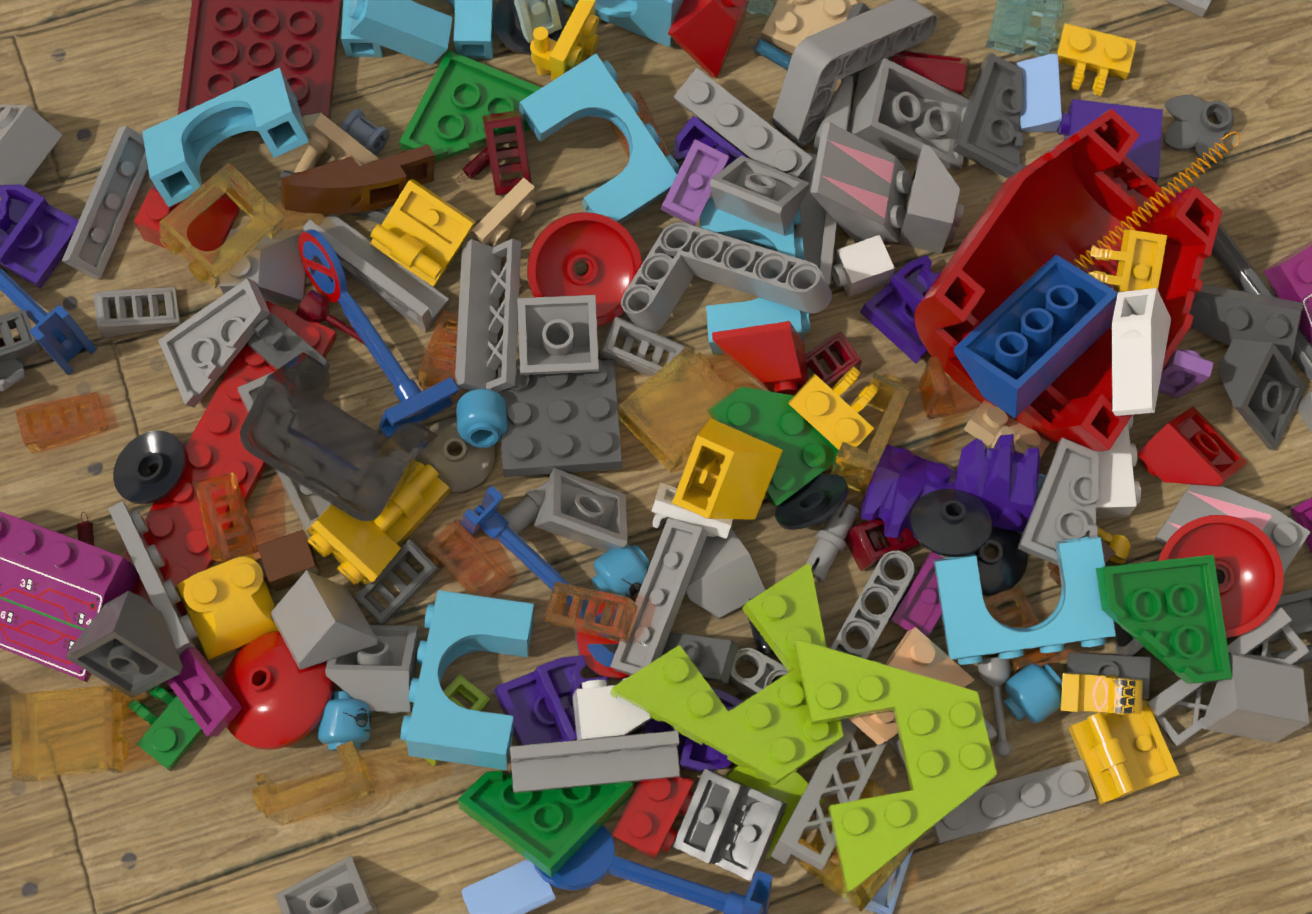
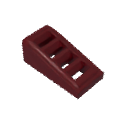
[892,51,971,93]
[482,110,532,195]
[793,331,862,396]
[845,518,921,571]

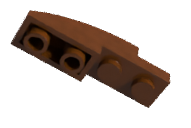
[281,145,435,214]

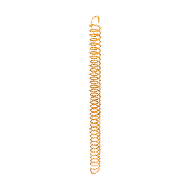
[1074,131,1241,270]

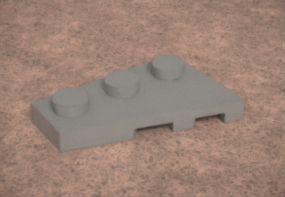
[158,278,270,408]
[1017,438,1099,565]

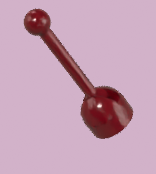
[296,290,370,352]

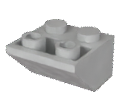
[0,105,62,186]

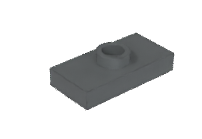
[661,632,739,684]
[1067,652,1152,701]

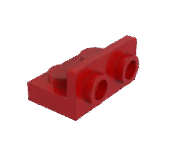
[612,777,694,860]

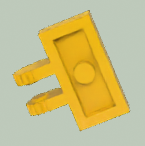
[1056,23,1136,96]
[1087,229,1167,292]
[788,367,878,457]

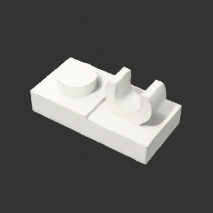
[651,482,733,539]

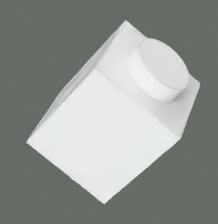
[831,235,895,297]

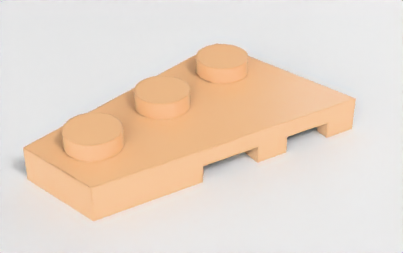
[848,627,975,745]

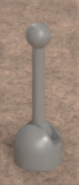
[978,657,1012,757]

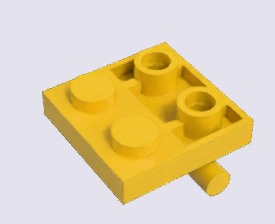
[530,0,600,81]
[370,179,476,287]
[337,438,451,547]
[1068,700,1179,805]

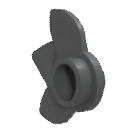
[1164,95,1233,161]

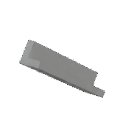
[796,153,837,287]
[302,214,450,332]
[455,238,521,392]
[1147,607,1310,747]
[771,718,888,871]
[510,731,680,793]

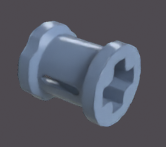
[340,109,390,156]

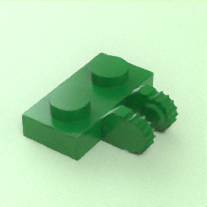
[128,685,203,771]

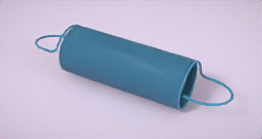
[748,37,792,70]

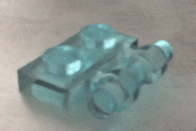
[986,0,1064,57]

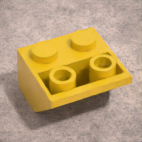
[672,418,783,519]
[305,493,401,585]

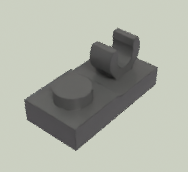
[246,313,330,394]

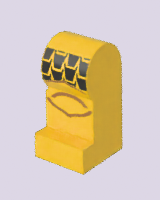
[1061,672,1143,714]

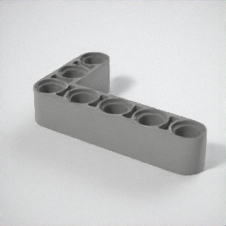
[772,0,938,146]
[621,222,832,333]
[729,551,914,697]

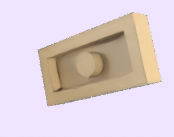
[472,178,537,247]

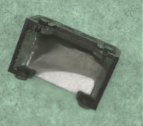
[240,352,438,521]

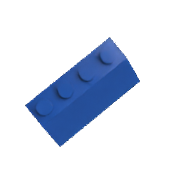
[954,254,1118,418]

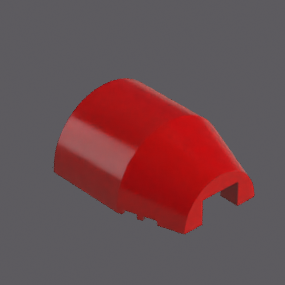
[914,109,1223,451]

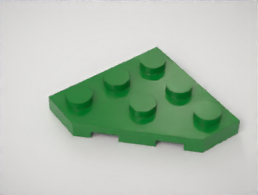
[399,50,541,163]
[707,386,868,506]
[1096,555,1232,684]
[458,770,634,877]

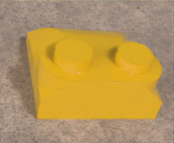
[176,554,278,661]

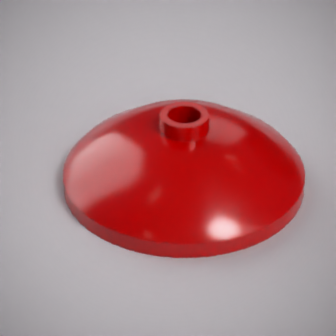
[527,212,642,327]
[1158,515,1284,638]
[222,630,334,750]

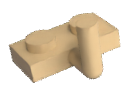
[294,113,378,173]
[963,400,1050,457]

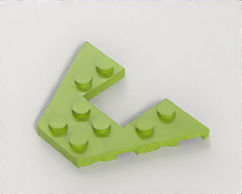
[610,563,843,785]
[794,640,997,893]

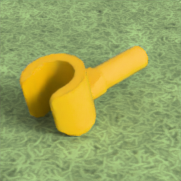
[1096,525,1131,565]

